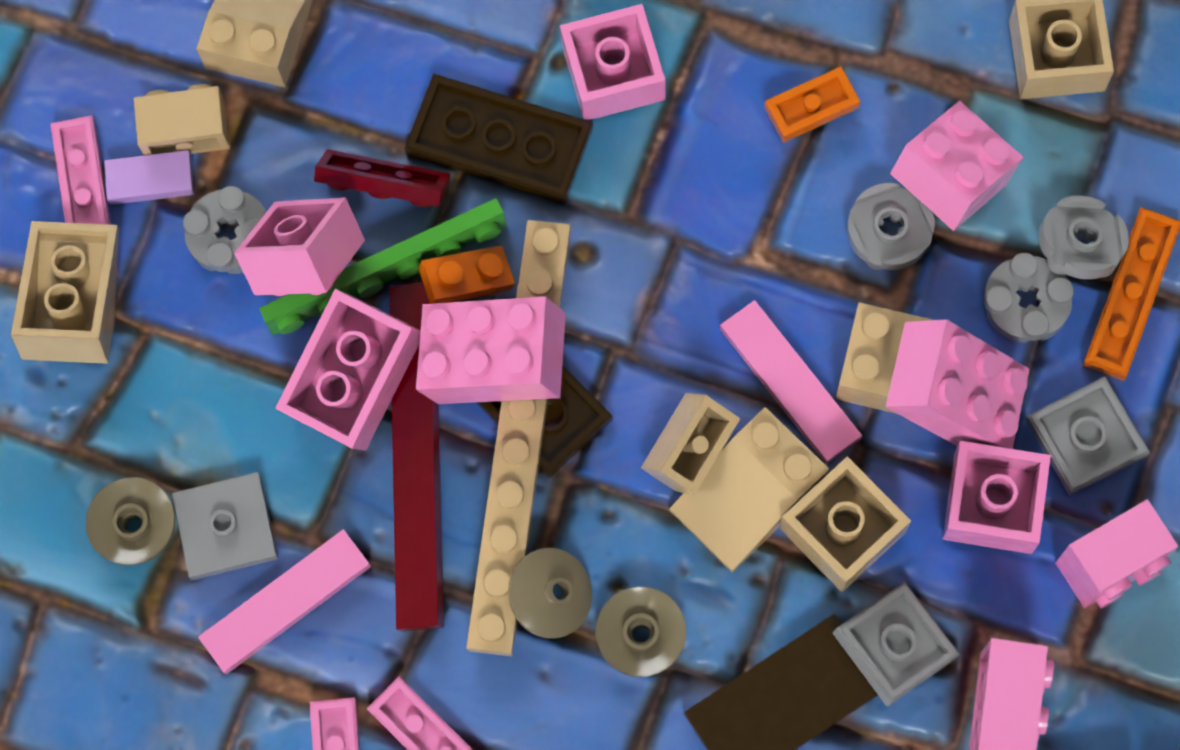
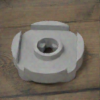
[847,183,935,271]
[183,186,266,274]
[1038,195,1129,279]
[984,253,1074,343]

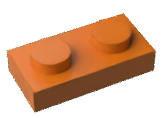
[764,66,861,143]
[418,245,515,304]

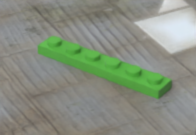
[259,198,507,336]

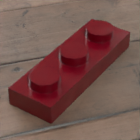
[314,149,451,207]

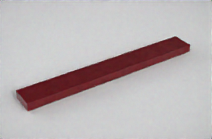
[389,282,444,632]

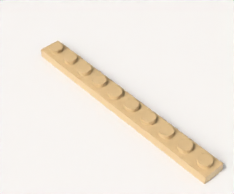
[466,220,571,657]

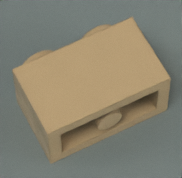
[134,84,230,155]
[641,393,740,495]

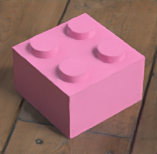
[560,4,666,121]
[890,100,1024,231]
[234,198,365,296]
[942,441,1051,554]
[1055,499,1178,609]

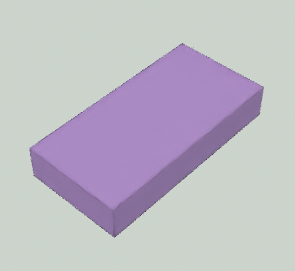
[104,150,195,205]

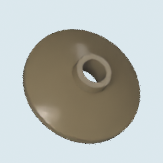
[86,477,175,565]
[508,548,592,638]
[596,587,686,677]

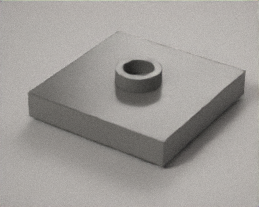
[1025,376,1150,496]
[172,472,278,580]
[833,582,960,707]

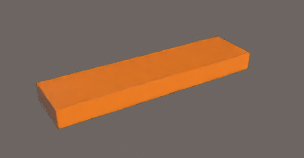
[1082,207,1180,381]

